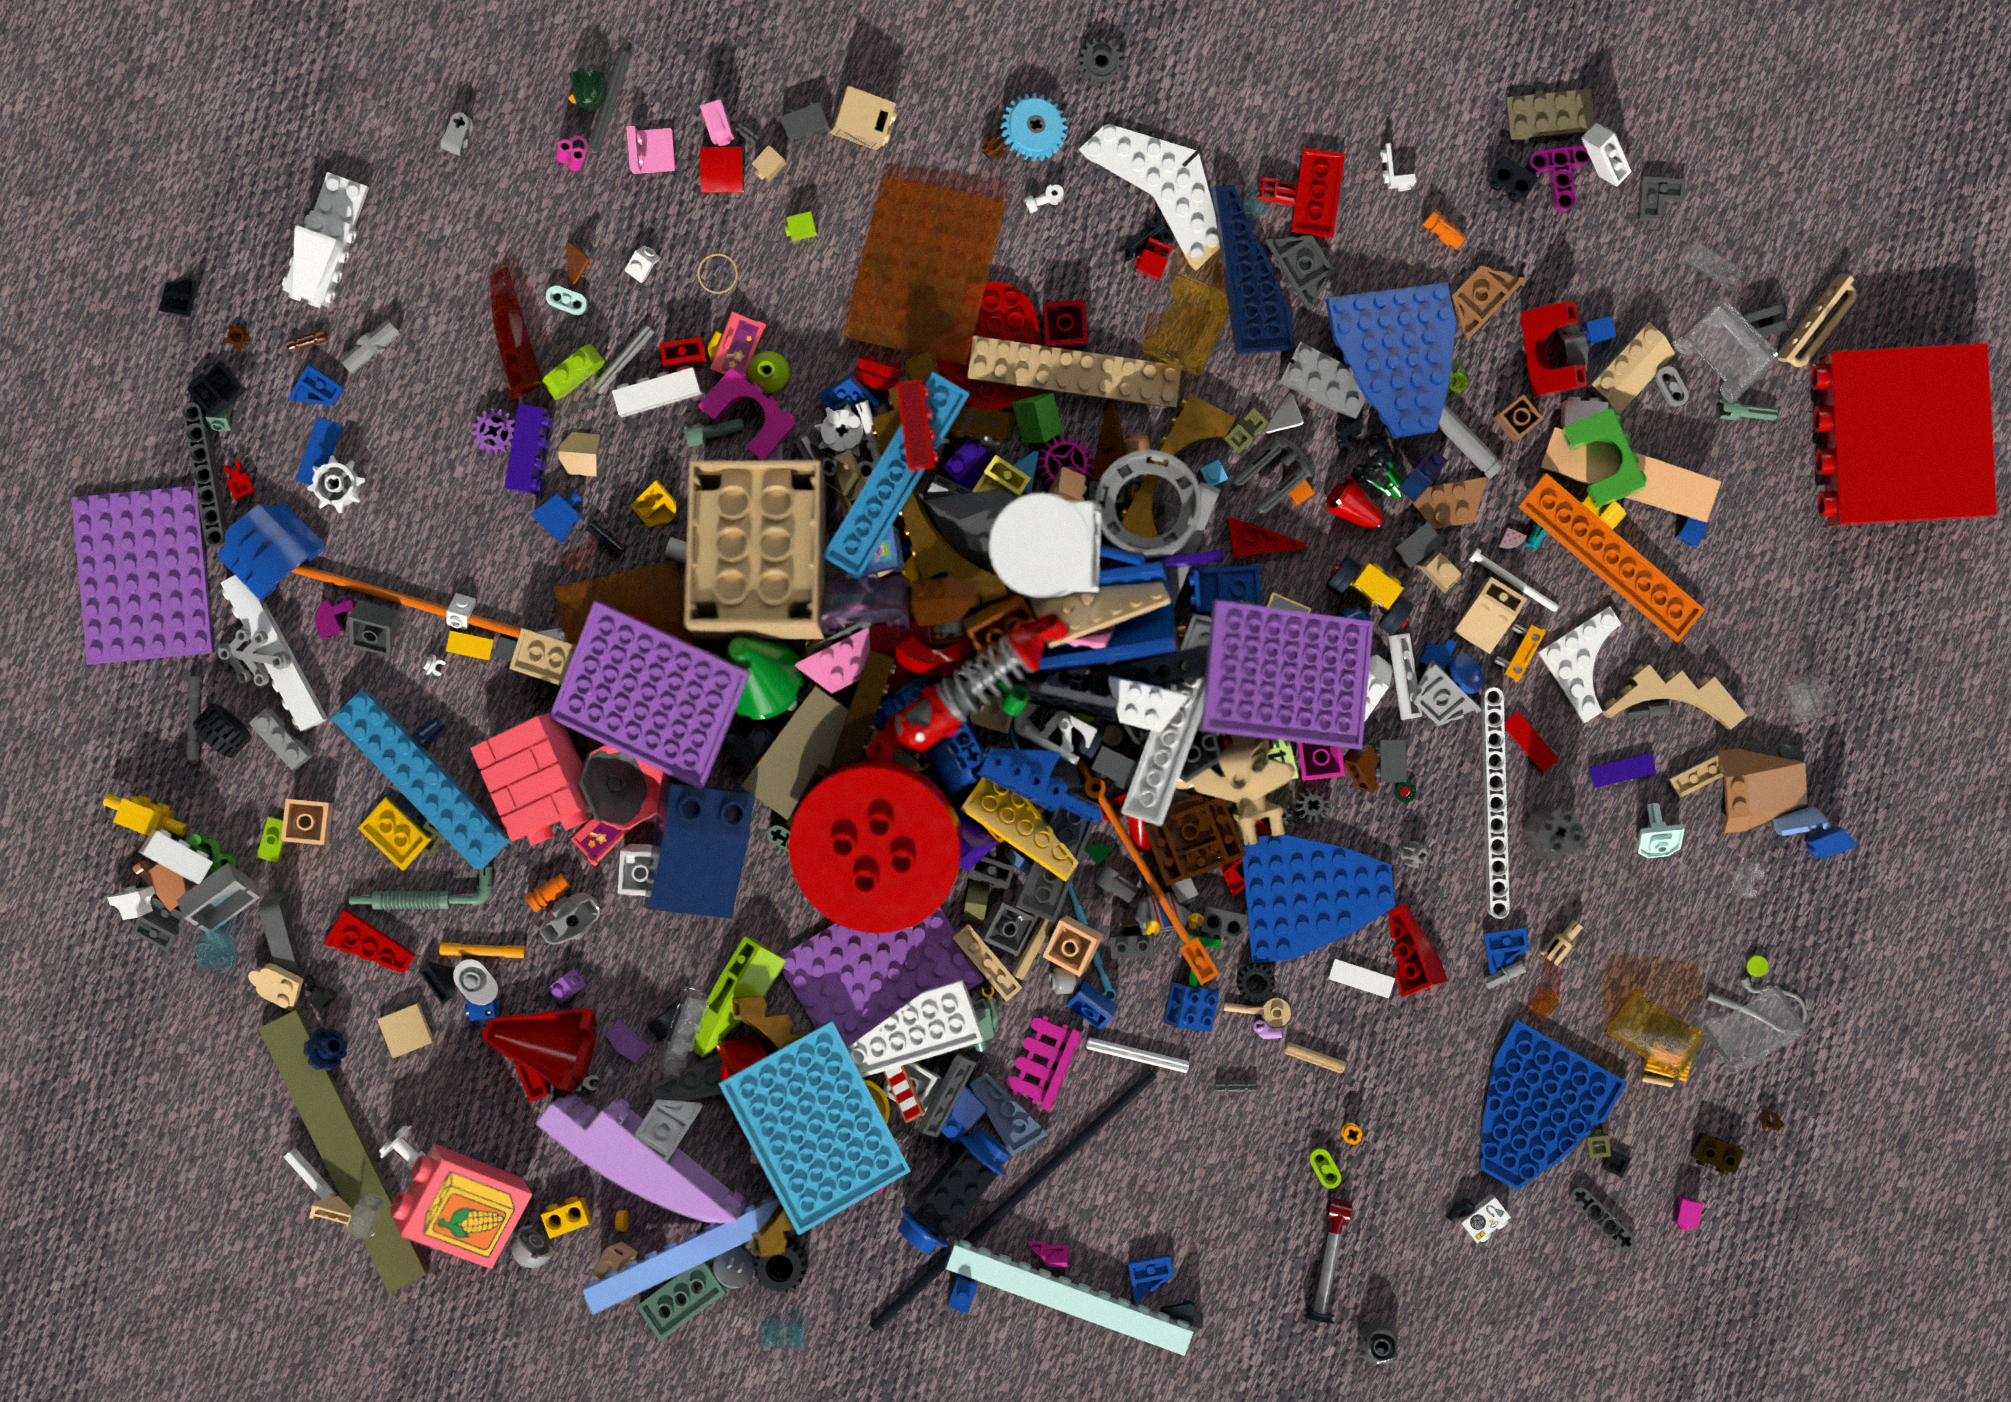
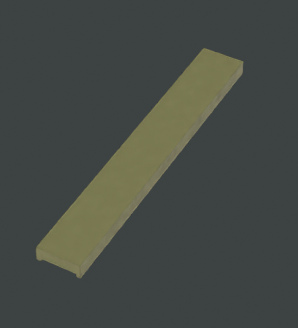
[258,1008,429,1293]

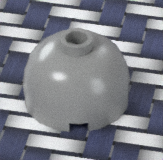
[511,1225,555,1268]

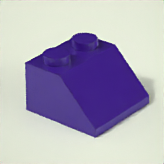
[942,436,993,490]

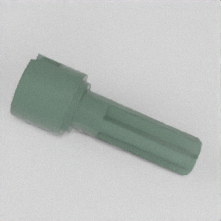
[1716,398,1778,420]
[684,418,744,447]

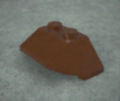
[909,577,979,626]

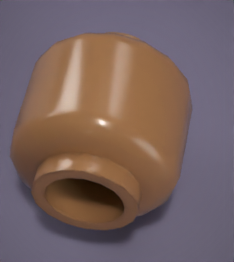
[1123,431,1151,455]

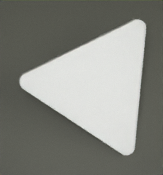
[1265,393,1304,433]

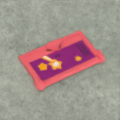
[710,312,766,375]
[570,816,639,866]

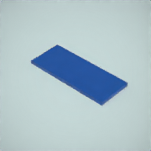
[295,417,343,485]

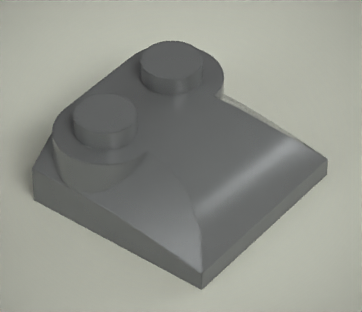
[980,900,1037,956]

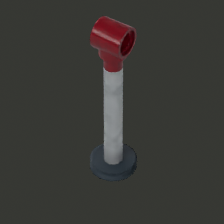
[1303,1197,1352,1323]

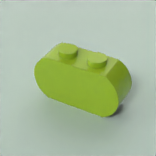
[541,344,605,400]

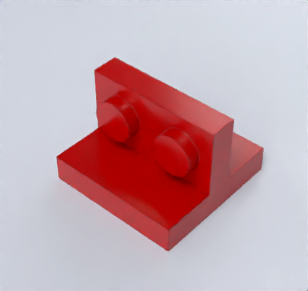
[717,1036,767,1080]

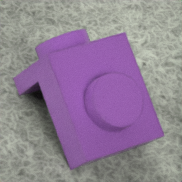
[547,969,586,1005]

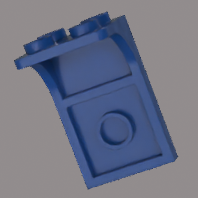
[1188,565,1262,612]

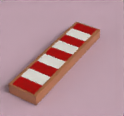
[883,1065,926,1123]

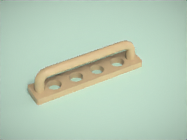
[1775,274,1857,367]

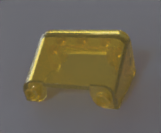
[1142,273,1229,376]
[1603,988,1706,1080]

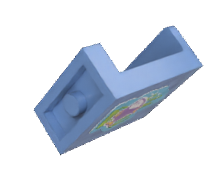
[847,525,905,581]

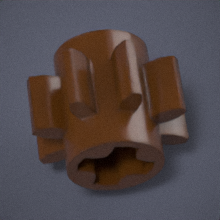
[981,133,1007,160]

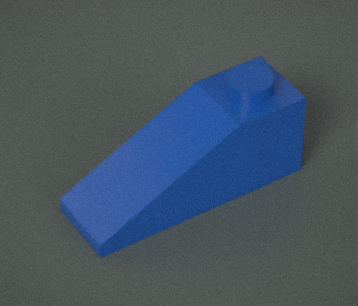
[1804,826,1857,859]

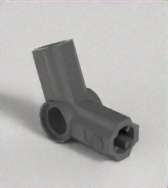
[794,435,838,477]

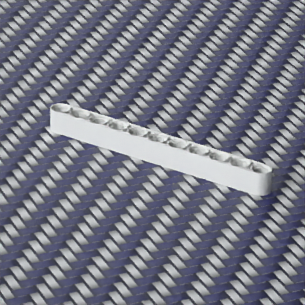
[1481,687,1510,919]

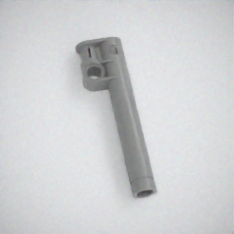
[1438,403,1505,479]

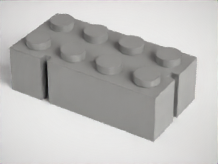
[1279,342,1366,421]

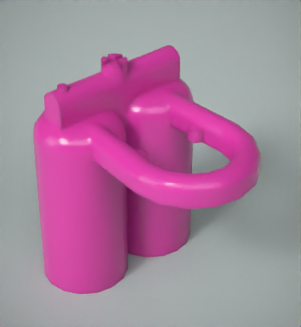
[555,136,589,171]

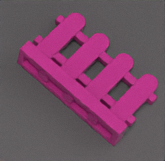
[1007,1015,1083,1111]

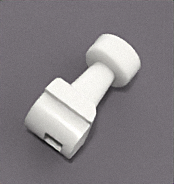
[1024,184,1064,214]

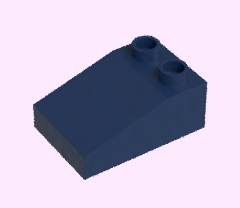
[644,780,755,919]

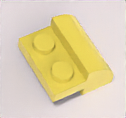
[972,455,1031,499]

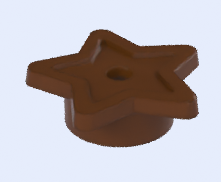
[224,324,252,351]

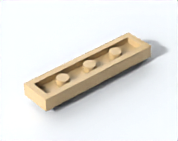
[952,924,1022,1002]

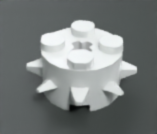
[814,403,867,457]
[307,455,365,513]

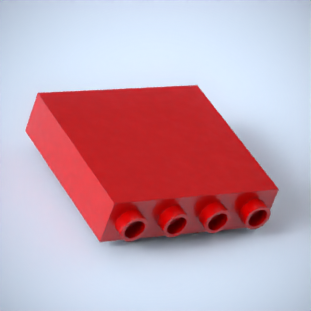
[1811,343,1997,527]

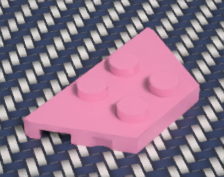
[795,627,870,693]

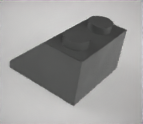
[349,600,399,657]

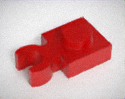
[224,460,256,500]

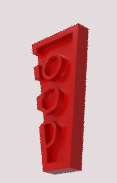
[323,909,417,973]

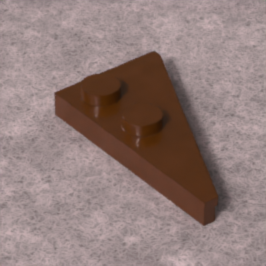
[1090,401,1126,482]

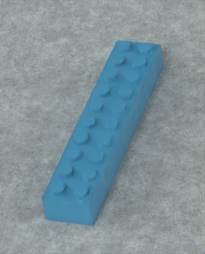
[331,689,511,870]

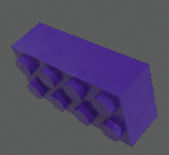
[504,404,554,495]

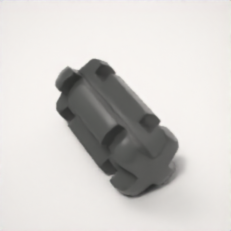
[735,122,760,145]

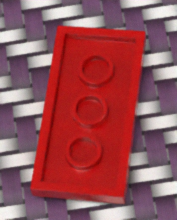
[1291,148,1345,239]

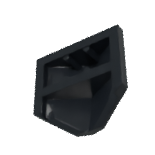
[158,278,198,318]

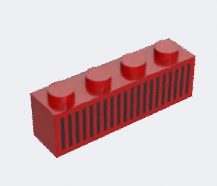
[896,380,938,471]

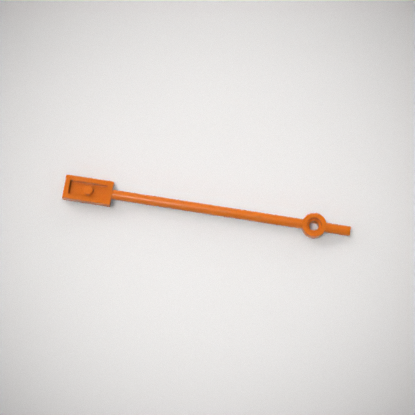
[1077,759,1220,985]

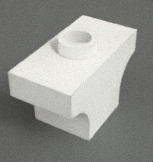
[107,885,156,920]

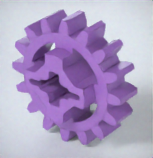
[471,408,515,455]

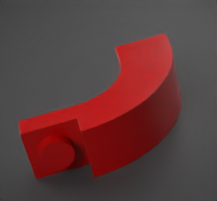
[896,636,973,677]

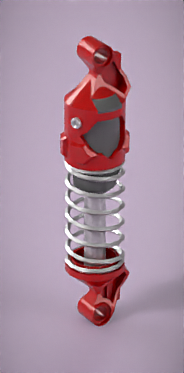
[866,612,1070,763]

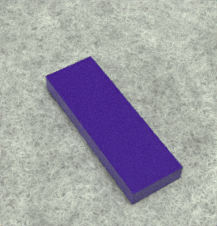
[1588,752,1656,788]

